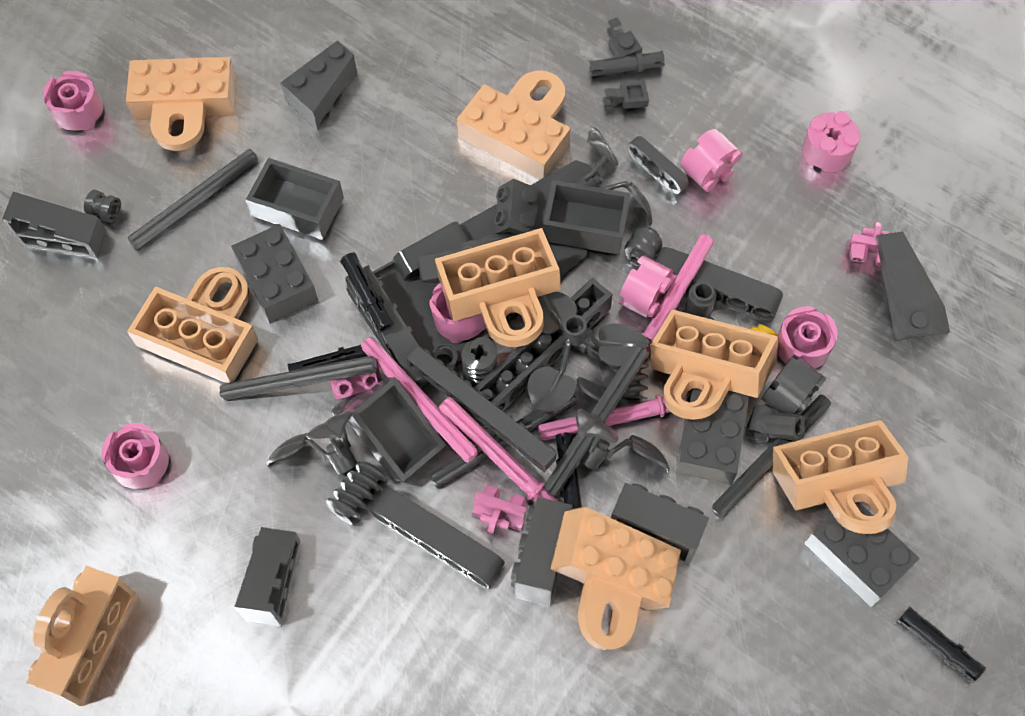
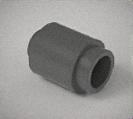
[686,281,716,317]

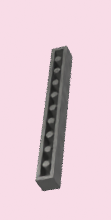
[406,346,556,473]

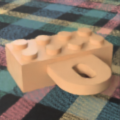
[126,57,236,151]
[456,71,571,180]
[435,228,561,347]
[127,267,258,383]
[650,310,778,419]
[773,420,908,534]
[551,507,681,650]
[26,565,136,707]

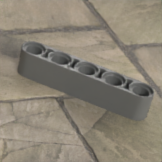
[655,247,783,321]
[370,487,505,588]

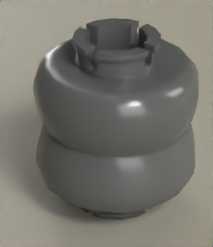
[624,227,663,266]

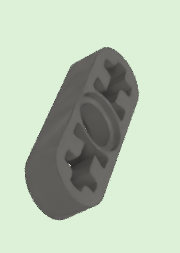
[627,136,689,194]

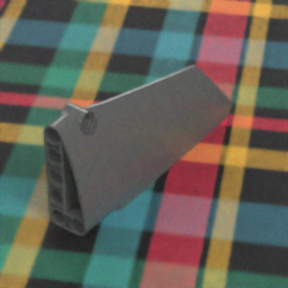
[345,160,591,388]

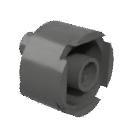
[761,354,827,415]

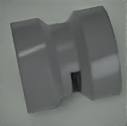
[84,189,121,222]

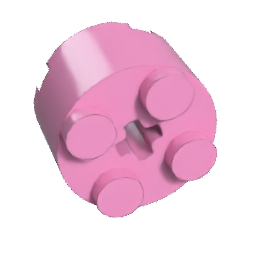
[43,71,103,131]
[802,111,860,173]
[680,129,743,192]
[618,255,677,319]
[430,283,486,344]
[777,306,838,369]
[101,423,169,489]

